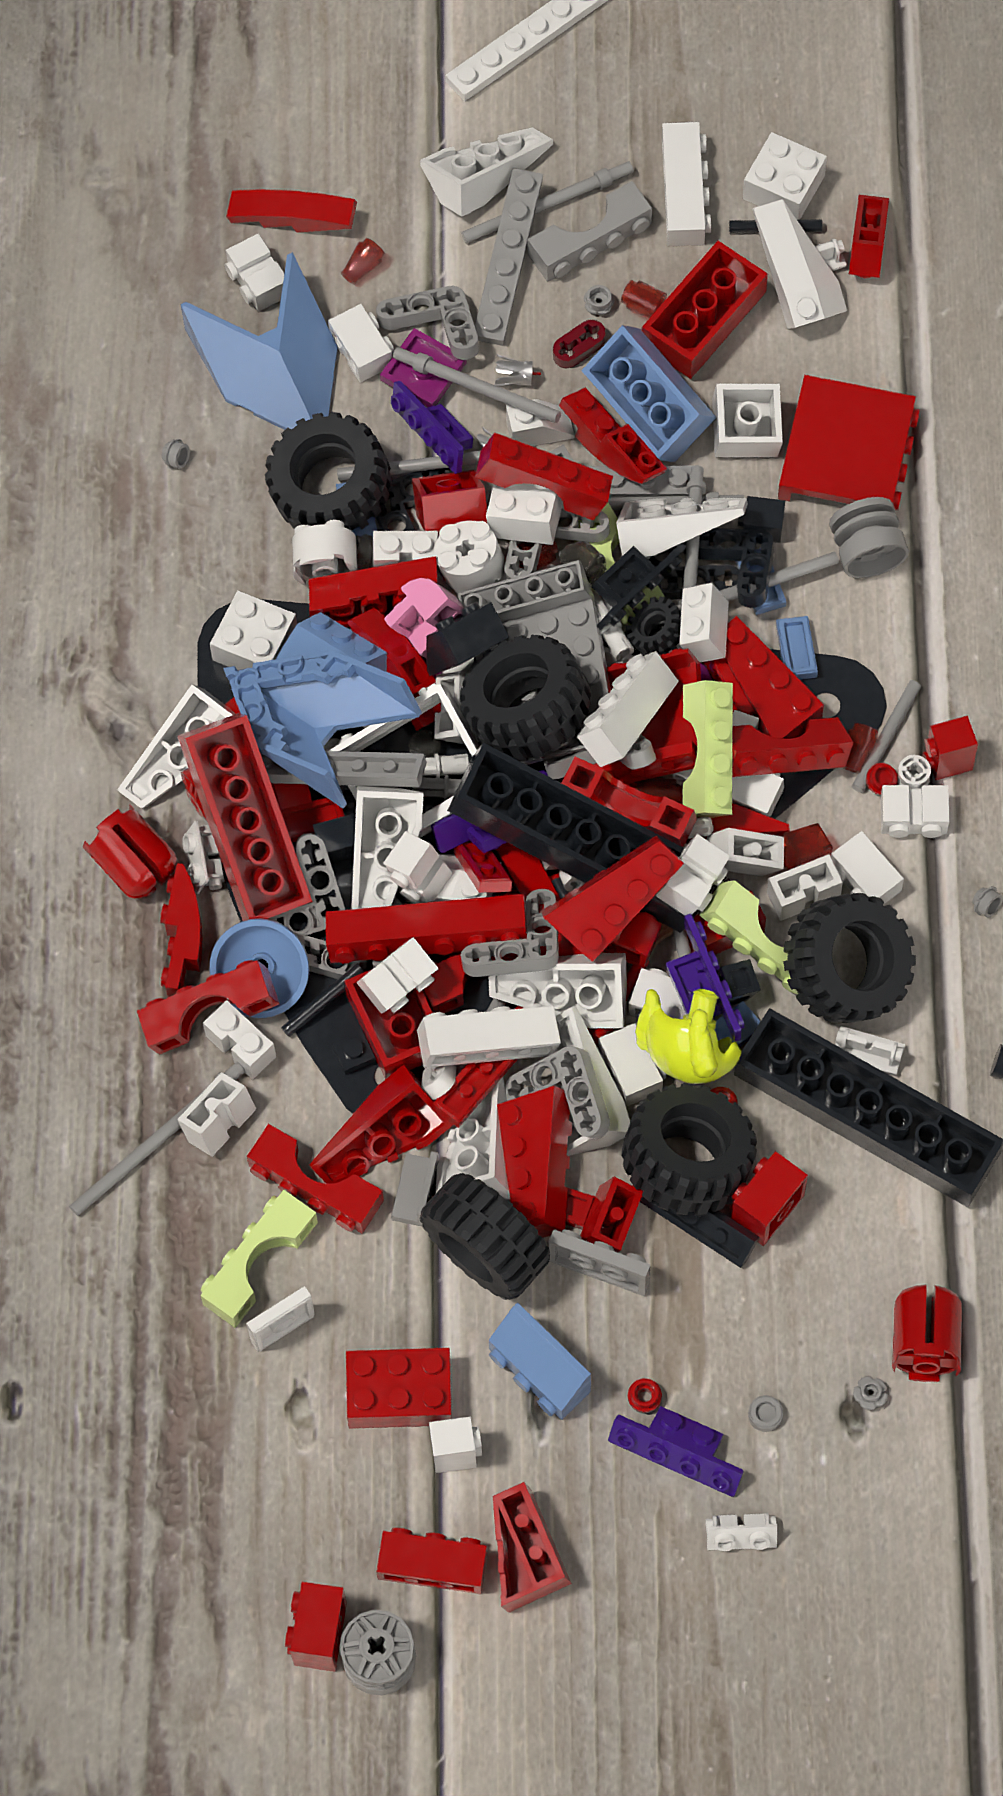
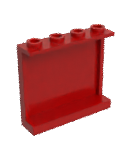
[778,375,920,511]
[594,648,701,784]

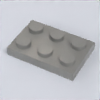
[549,1229,650,1297]

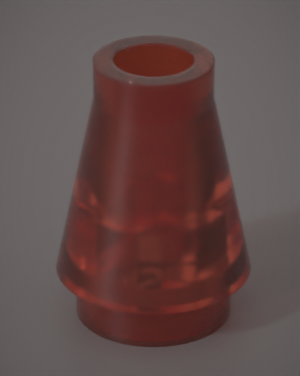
[341,238,385,285]
[843,723,879,774]

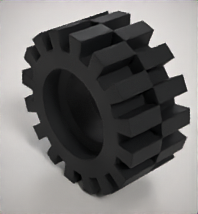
[626,596,681,656]

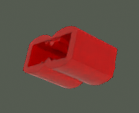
[602,912,662,967]

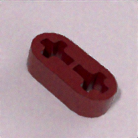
[553,320,606,369]

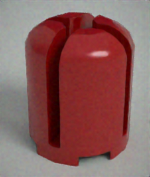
[83,804,177,899]
[892,1284,962,1382]

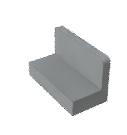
[391,1151,439,1227]

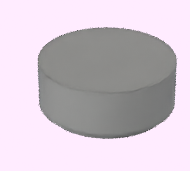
[748,1395,783,1432]

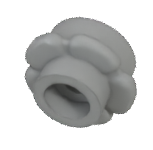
[584,285,614,315]
[162,439,190,469]
[972,886,1003,918]
[853,1376,887,1410]

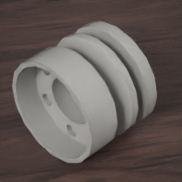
[829,497,909,578]
[340,1610,416,1696]

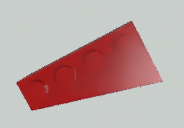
[309,556,438,628]
[724,616,824,739]
[541,836,684,962]
[497,1086,572,1238]

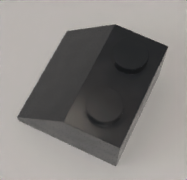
[426,602,509,676]

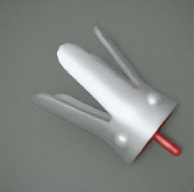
[494,354,541,386]

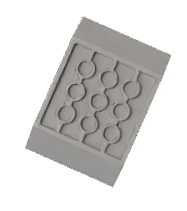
[458,560,611,765]

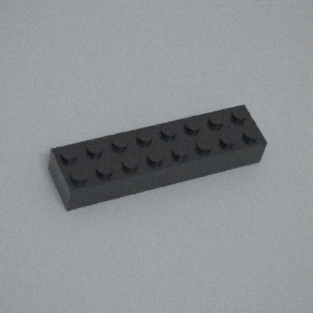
[447,742,698,933]
[734,1008,1003,1208]

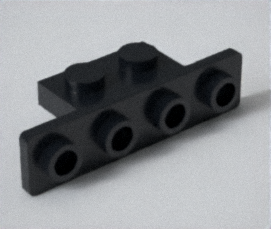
[591,543,686,631]

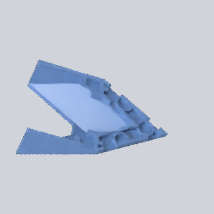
[180,252,338,430]
[223,650,422,808]

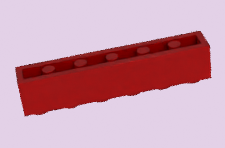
[326,894,527,964]

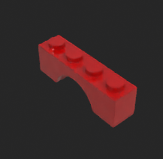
[475,432,613,520]
[732,717,854,777]
[562,756,697,847]
[422,926,547,1013]
[137,960,279,1055]
[247,1123,384,1234]

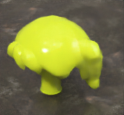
[635,989,741,1084]

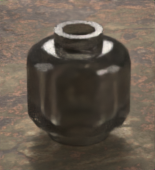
[559,541,607,588]

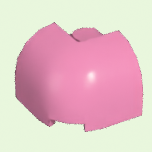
[384,578,464,659]

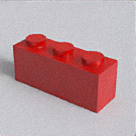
[376,1528,487,1594]

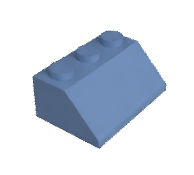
[276,612,387,672]
[488,1302,591,1420]

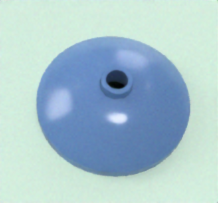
[209,918,309,1018]

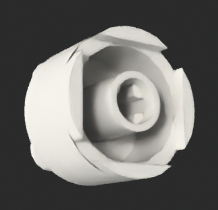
[292,520,357,586]
[434,521,505,593]

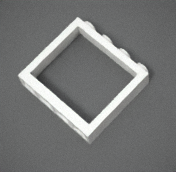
[329,683,480,838]

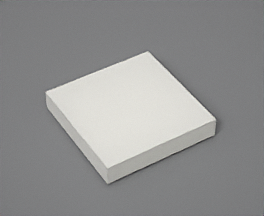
[246,1286,315,1352]

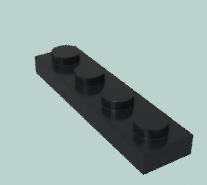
[640,1189,760,1268]

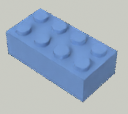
[581,325,716,462]

